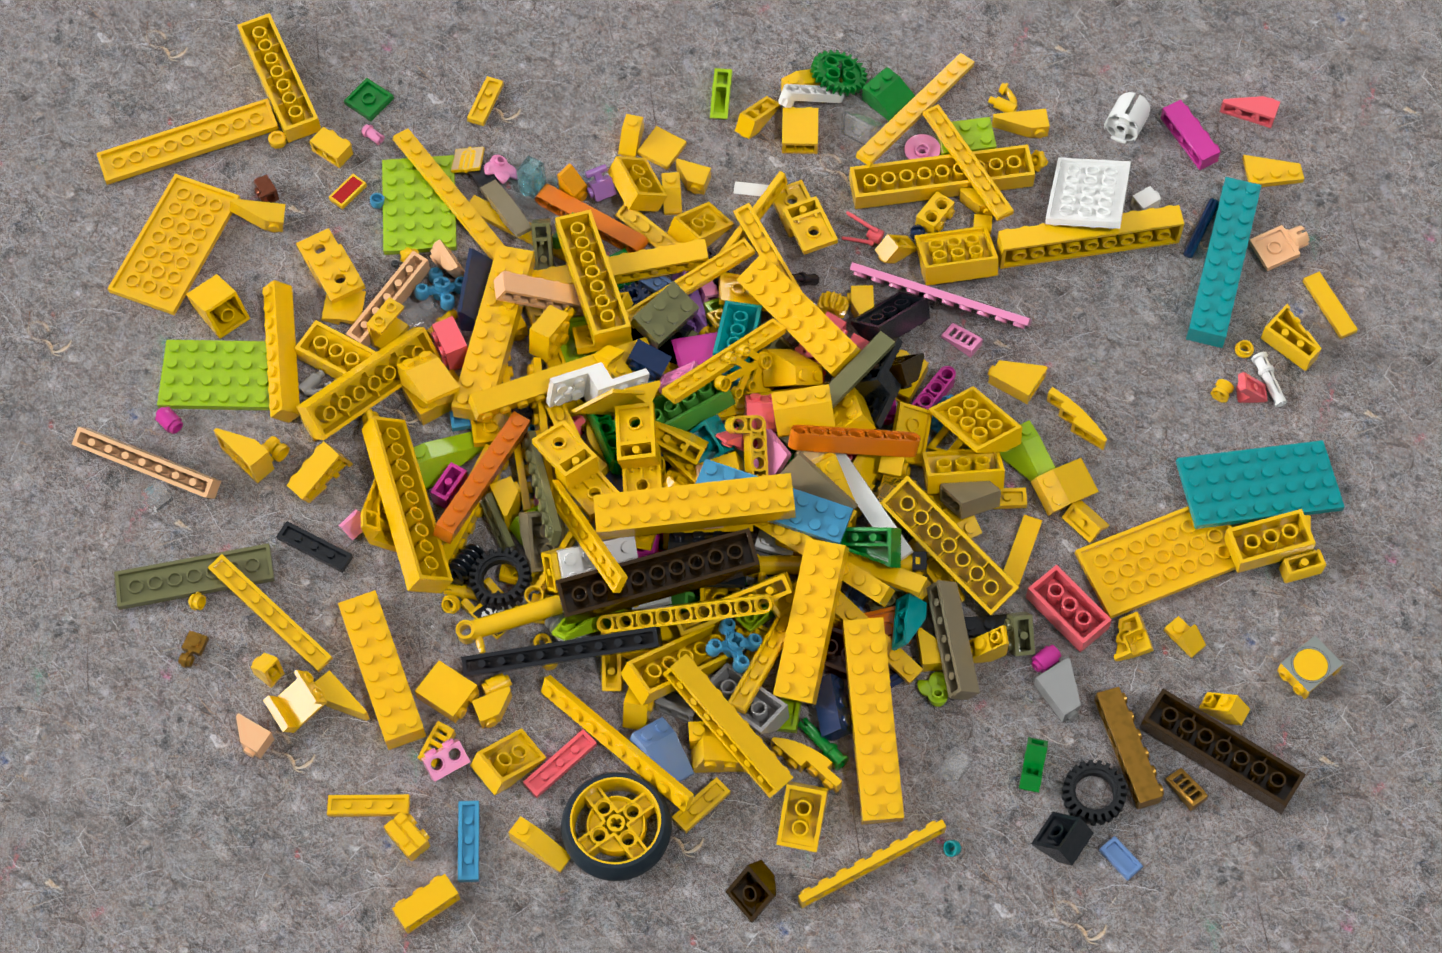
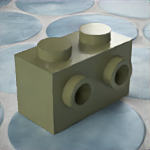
[1004,612,1035,656]

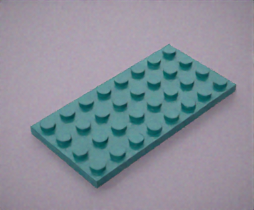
[1175,440,1345,529]

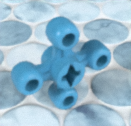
[414,267,464,311]
[705,618,762,673]

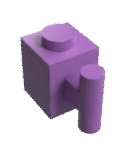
[585,164,617,202]

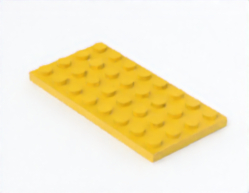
[108,174,240,316]
[1074,506,1236,619]

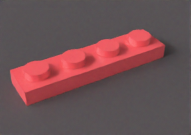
[523,729,597,798]

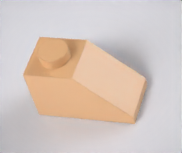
[236,713,275,759]

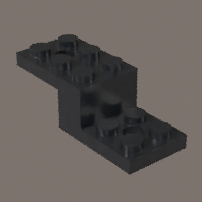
[855,337,903,430]

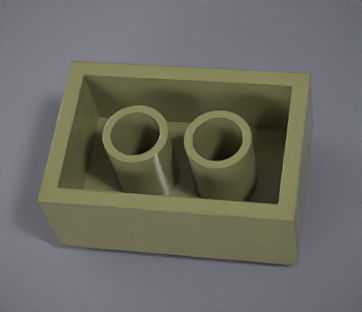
[631,281,700,349]

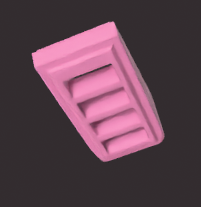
[941,323,983,358]

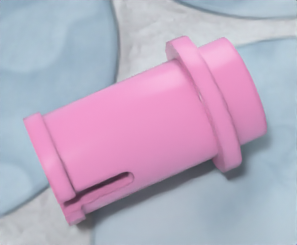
[361,124,385,145]

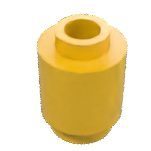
[481,673,512,695]

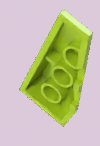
[552,609,625,641]

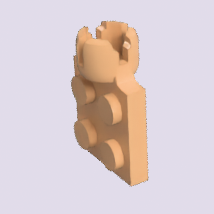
[1249,225,1309,271]

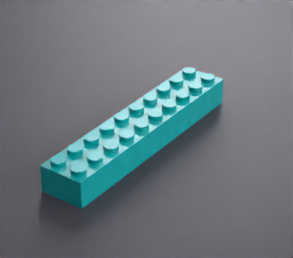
[1186,177,1262,348]

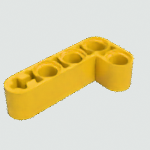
[725,415,768,476]

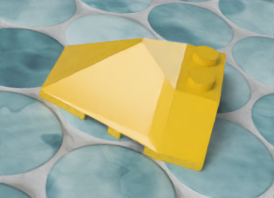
[361,478,397,552]

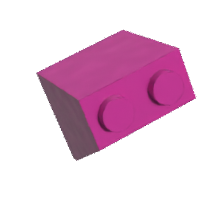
[671,332,718,367]

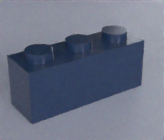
[815,673,853,741]

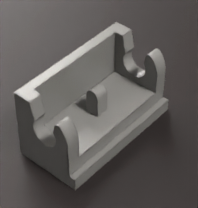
[655,693,697,722]

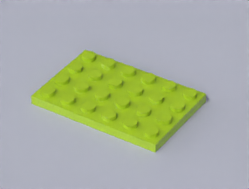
[382,155,457,255]
[157,340,270,411]

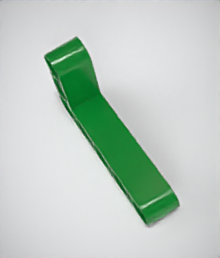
[584,400,622,475]

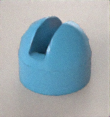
[370,193,384,209]

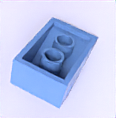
[629,717,694,782]

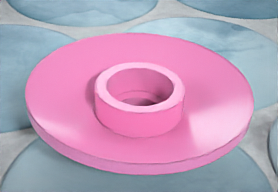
[904,134,940,160]

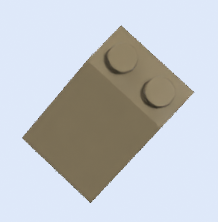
[519,511,566,572]

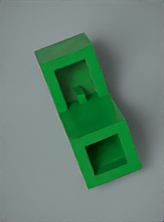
[1019,737,1048,793]

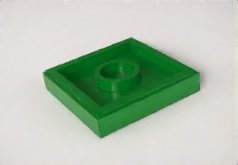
[344,78,394,122]

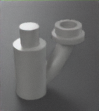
[299,369,332,397]

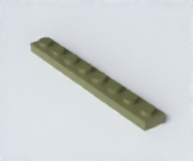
[522,431,562,546]

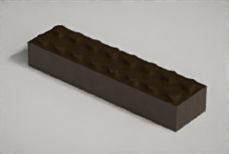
[1139,688,1306,815]

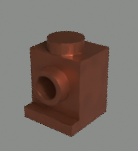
[254,174,280,203]

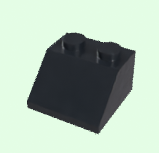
[1031,812,1094,866]

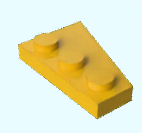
[1242,155,1305,187]

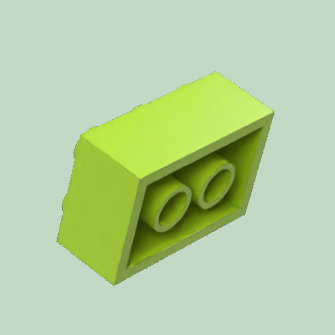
[936,117,997,155]

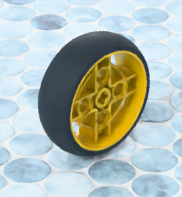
[561,772,672,881]

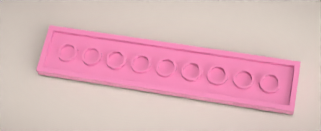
[850,262,1032,329]

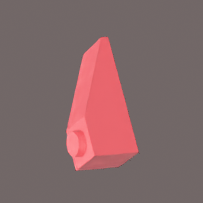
[1220,96,1280,128]

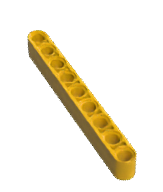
[597,594,775,633]

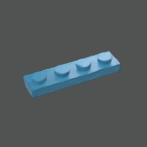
[458,800,480,883]

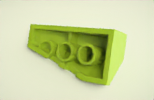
[1000,420,1055,481]
[413,431,484,490]

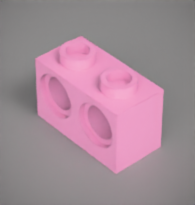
[421,738,470,782]

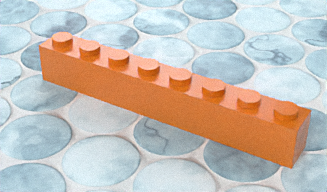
[433,411,531,544]

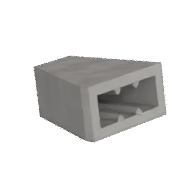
[1034,658,1081,722]

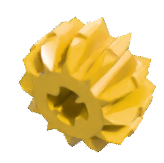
[817,291,849,318]

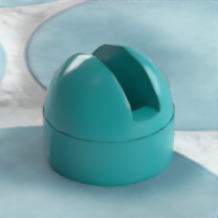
[943,840,962,857]

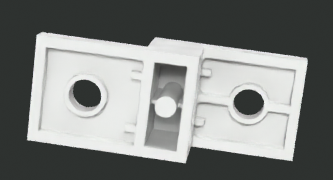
[546,362,650,408]

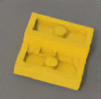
[321,290,366,325]

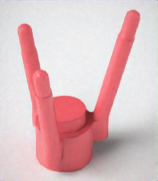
[842,211,885,246]

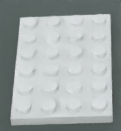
[1046,158,1131,229]

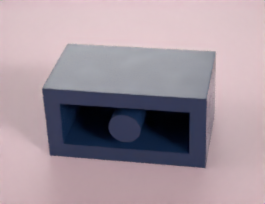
[626,339,672,381]

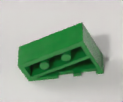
[841,527,901,568]

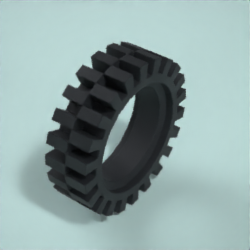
[469,547,532,610]
[1062,760,1127,826]

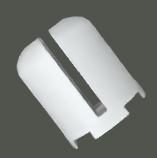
[1104,92,1150,144]

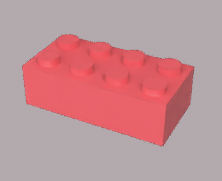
[1026,565,1112,653]

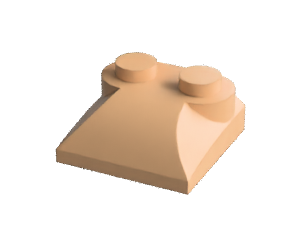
[429,239,465,278]

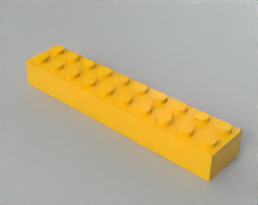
[849,144,1035,209]
[996,205,1185,269]
[451,245,536,424]
[361,416,453,593]
[593,473,796,540]
[842,617,904,825]

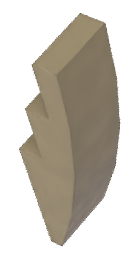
[480,179,532,238]

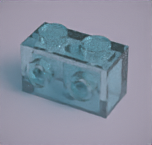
[516,155,546,199]

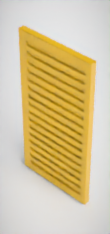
[572,389,662,415]

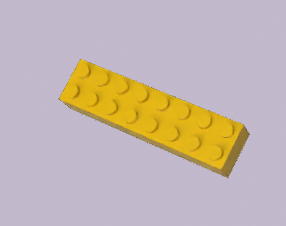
[237,13,321,143]
[555,209,632,348]
[736,253,862,378]
[296,327,441,440]
[880,475,1020,615]
[773,538,849,705]
[338,590,427,750]

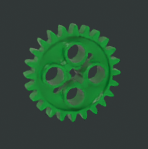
[810,49,867,96]

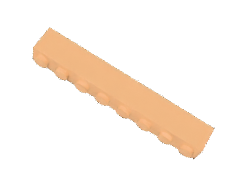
[72,427,221,499]

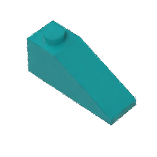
[891,593,927,651]

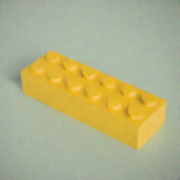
[621,621,743,706]

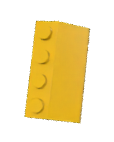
[295,320,376,379]
[922,449,1005,494]

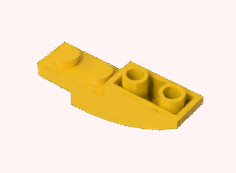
[771,737,842,793]

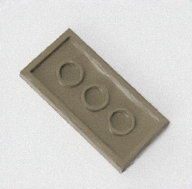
[780,451,858,510]

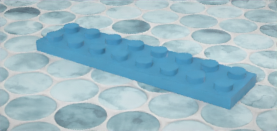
[695,459,853,544]

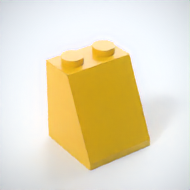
[186,274,251,339]
[762,349,823,387]

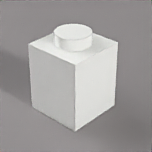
[1130,186,1161,211]

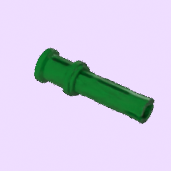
[798,717,849,770]

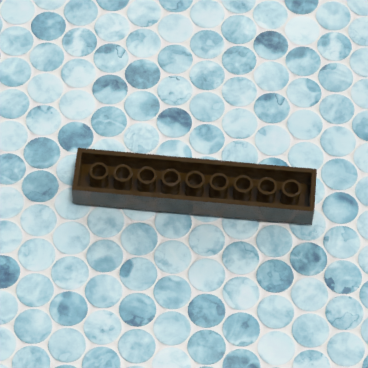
[555,528,760,625]

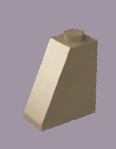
[939,481,1001,519]

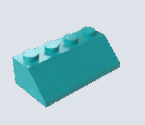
[713,301,762,372]

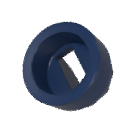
[910,224,925,240]

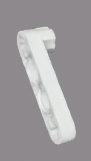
[778,84,845,108]

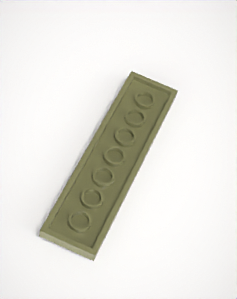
[114,543,275,610]

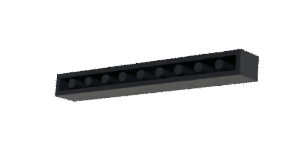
[461,626,663,677]

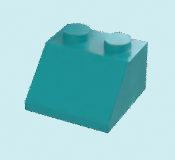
[689,414,736,463]

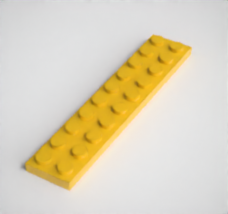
[96,98,279,185]

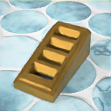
[1165,768,1208,811]

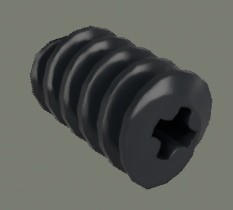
[448,544,485,585]

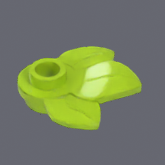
[917,671,948,707]

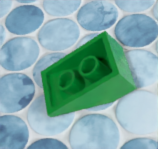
[862,67,915,121]

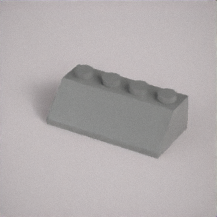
[710,663,789,735]

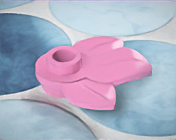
[484,155,518,184]

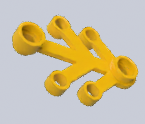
[714,344,773,399]

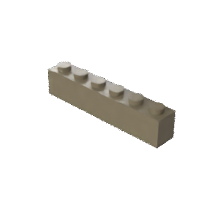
[926,580,980,700]

